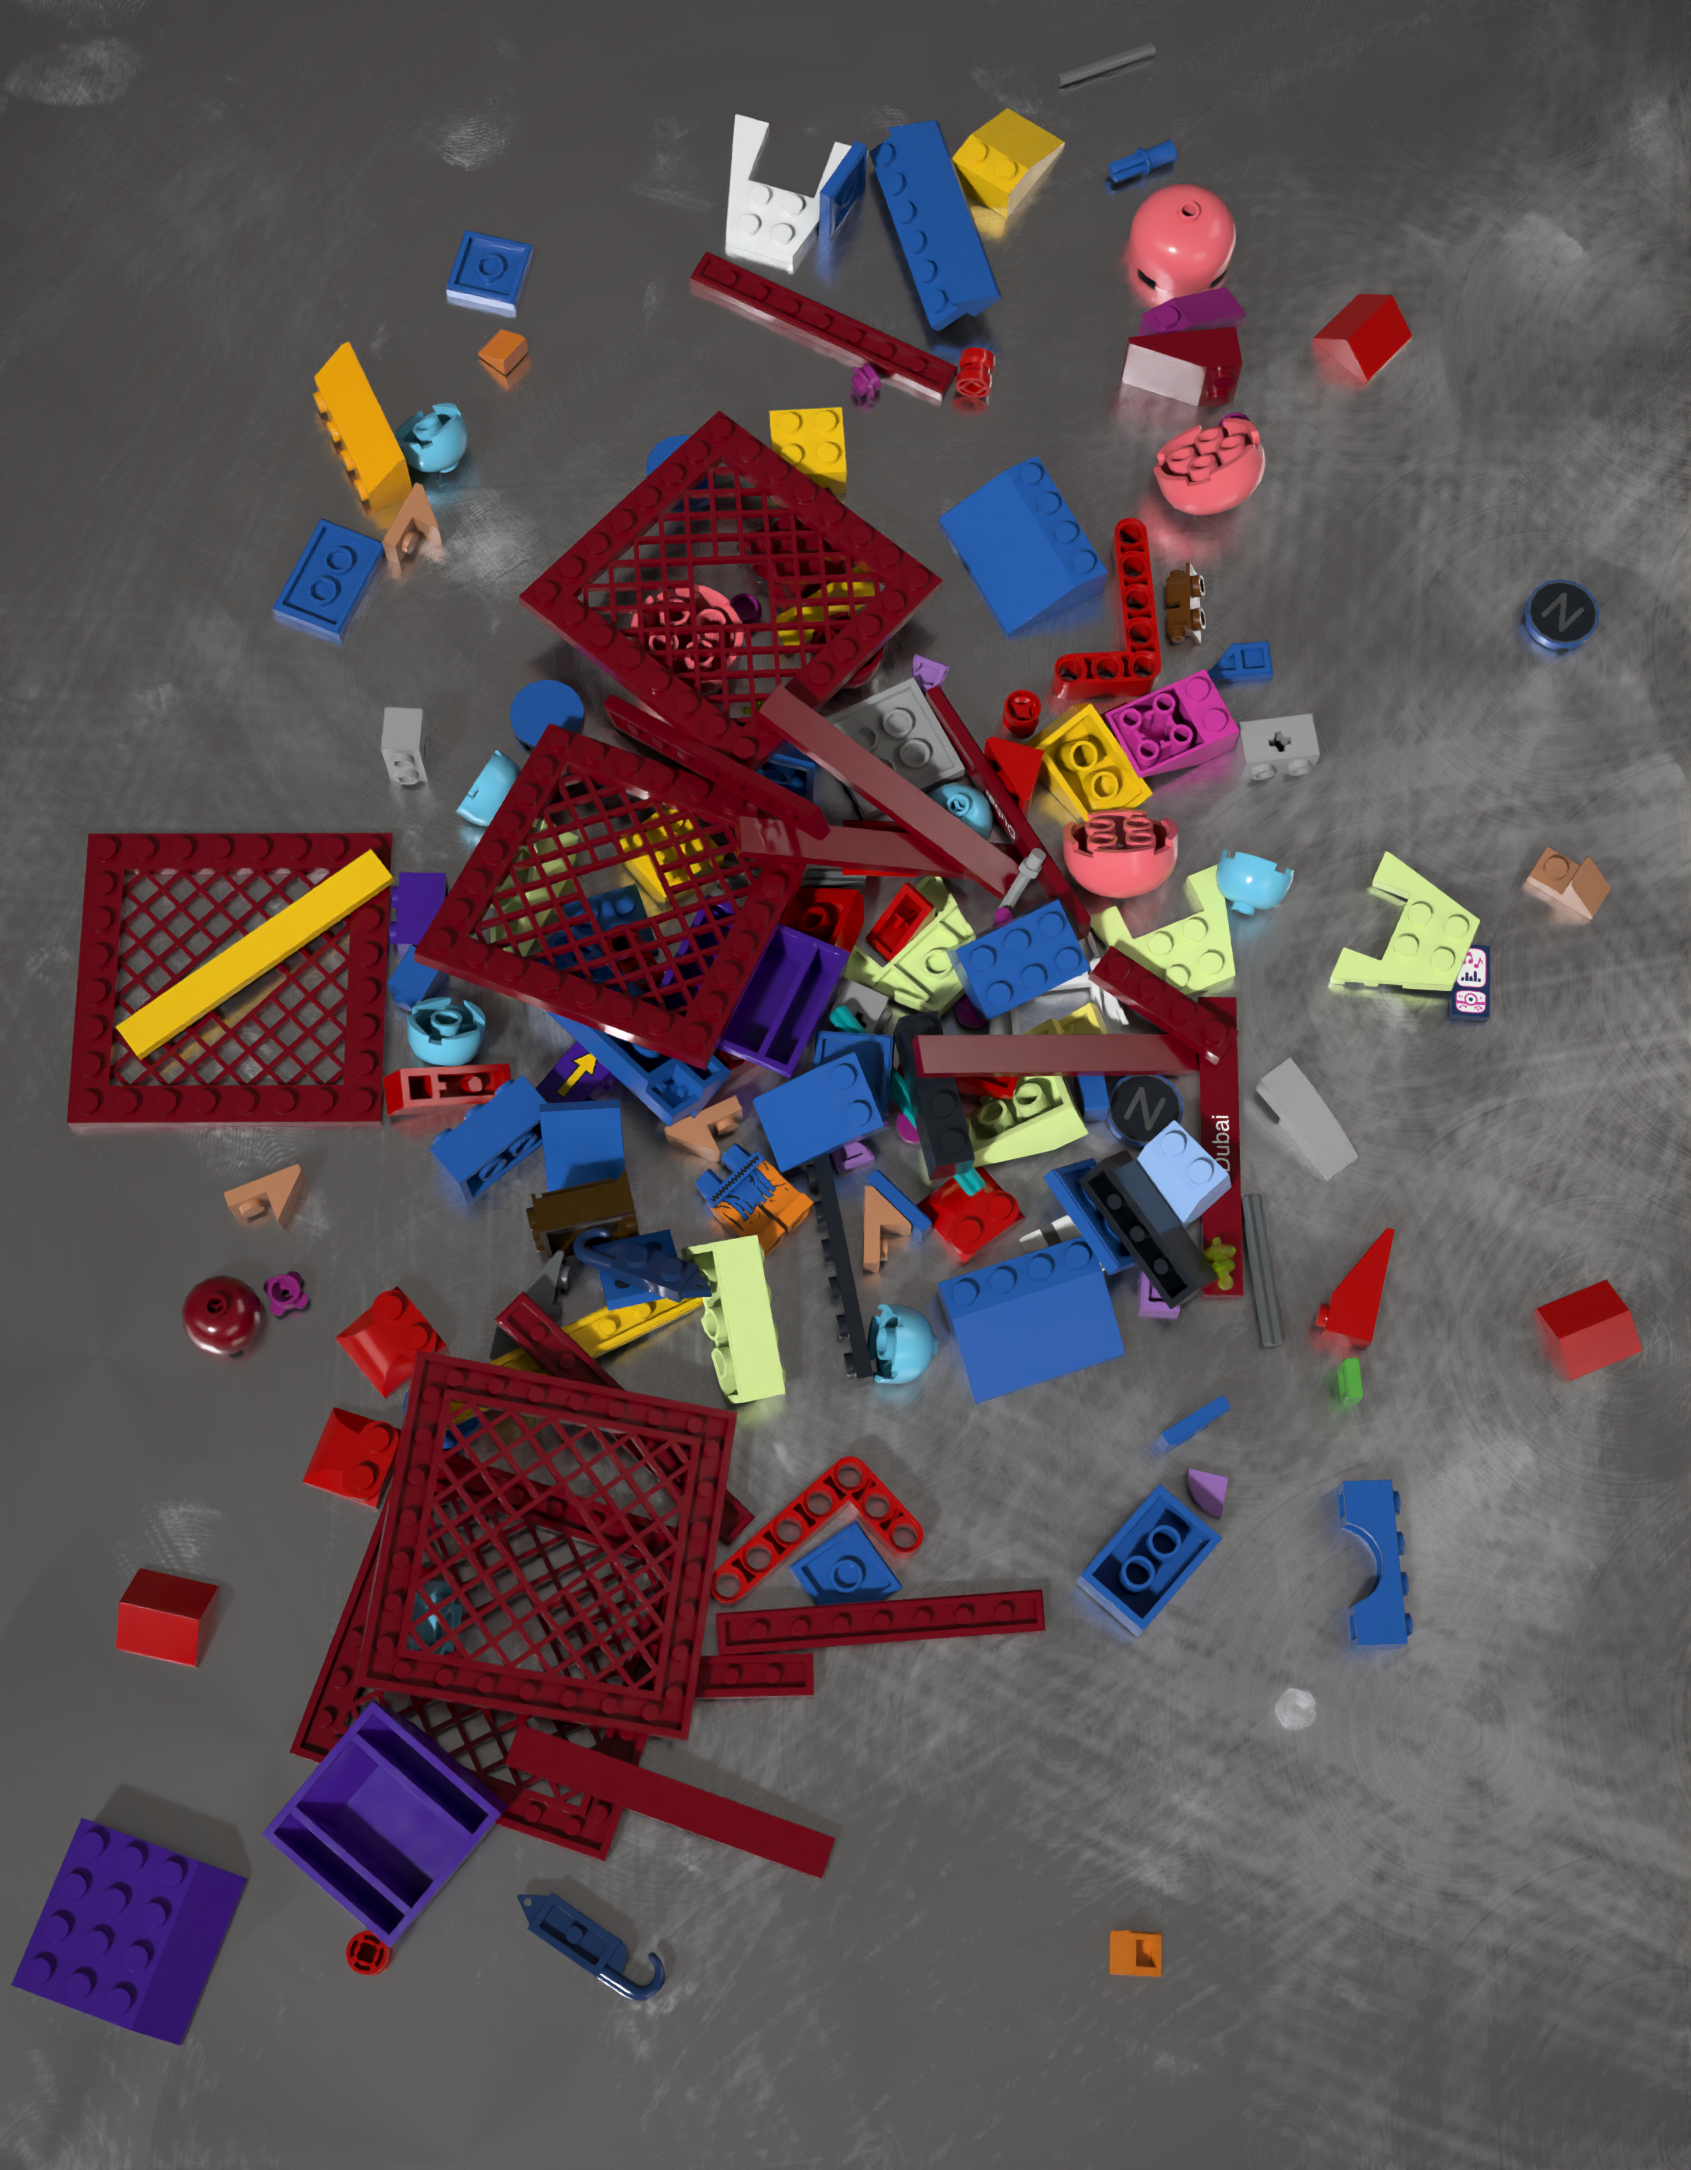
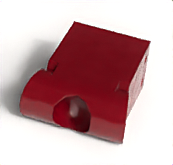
[737,487,857,612]

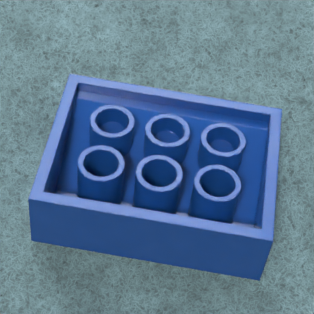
[939,456,1108,637]
[936,1236,1126,1405]

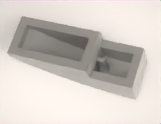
[1255,1057,1359,1181]

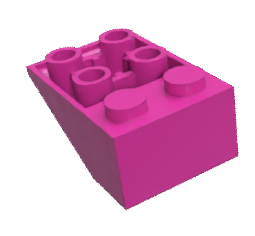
[1105,669,1240,778]

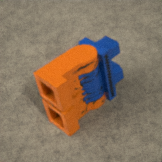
[695,1143,814,1258]

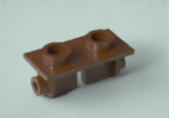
[1166,562,1206,645]

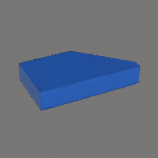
[1207,641,1273,684]
[1157,1395,1231,1453]

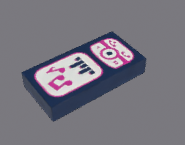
[1449,944,1490,1022]

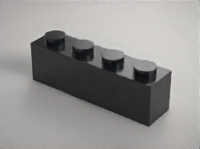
[893,1010,975,1180]
[1078,1149,1219,1310]

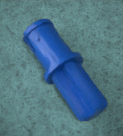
[1108,139,1178,183]

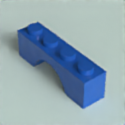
[1336,1480,1413,1651]

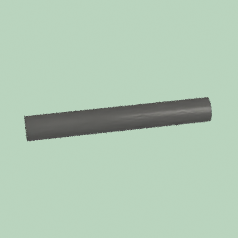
[1056,41,1155,87]

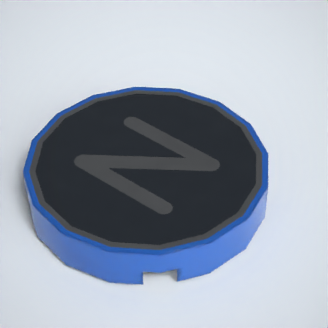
[1524,579,1599,650]
[1107,1075,1184,1149]

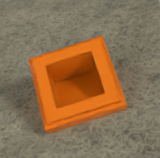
[478,329,529,376]
[1109,1930,1162,1977]

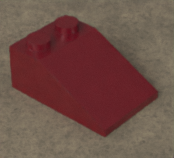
[1121,327,1243,407]

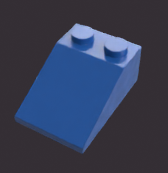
[752,1052,891,1173]

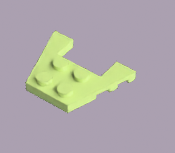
[1330,851,1480,991]
[1090,864,1236,998]
[843,876,975,1018]

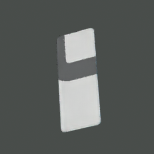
[1020,1215,1082,1254]

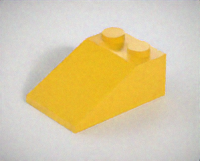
[952,108,1065,219]
[1024,703,1153,823]

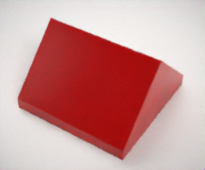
[1312,294,1413,384]
[984,736,1044,819]
[116,1568,220,1668]

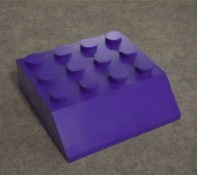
[650,894,850,1078]
[262,1700,509,1948]
[11,1818,248,2046]

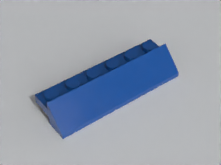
[869,120,1002,331]
[538,927,731,1127]

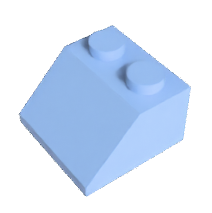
[1135,1120,1231,1229]

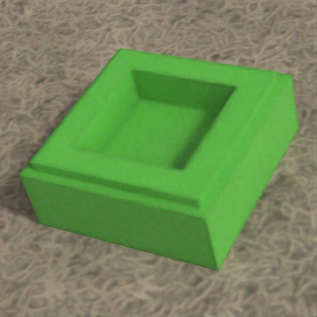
[1336,1358,1364,1406]

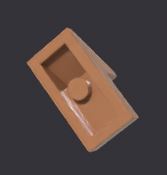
[382,483,442,565]
[1526,846,1611,920]
[664,1096,743,1163]
[223,1164,307,1229]
[863,1186,912,1273]

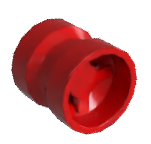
[955,347,996,398]
[1002,689,1042,739]
[345,1930,394,1976]

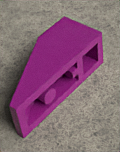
[1138,287,1246,336]

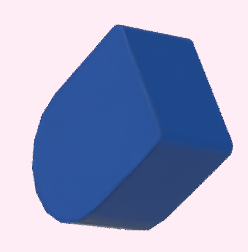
[1074,1076,1110,1123]

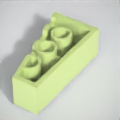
[680,1235,786,1404]

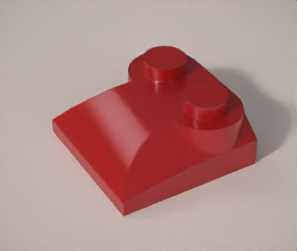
[781,887,865,957]
[916,1166,1026,1267]
[335,1286,448,1399]
[302,1407,401,1510]

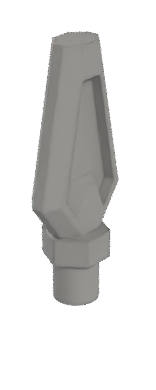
[998,848,1046,912]

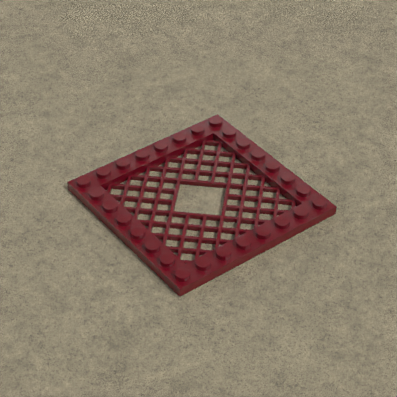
[519,410,943,772]
[414,723,828,1070]
[67,833,394,1128]
[354,1350,737,1741]
[289,1450,676,1862]

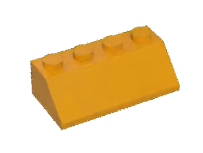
[312,342,412,512]

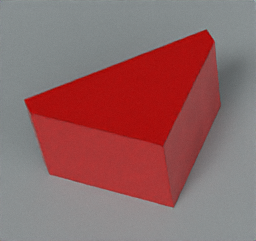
[865,882,936,961]

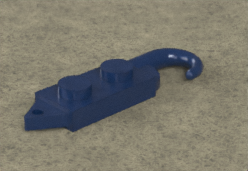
[573,1228,712,1303]
[517,1892,666,2001]

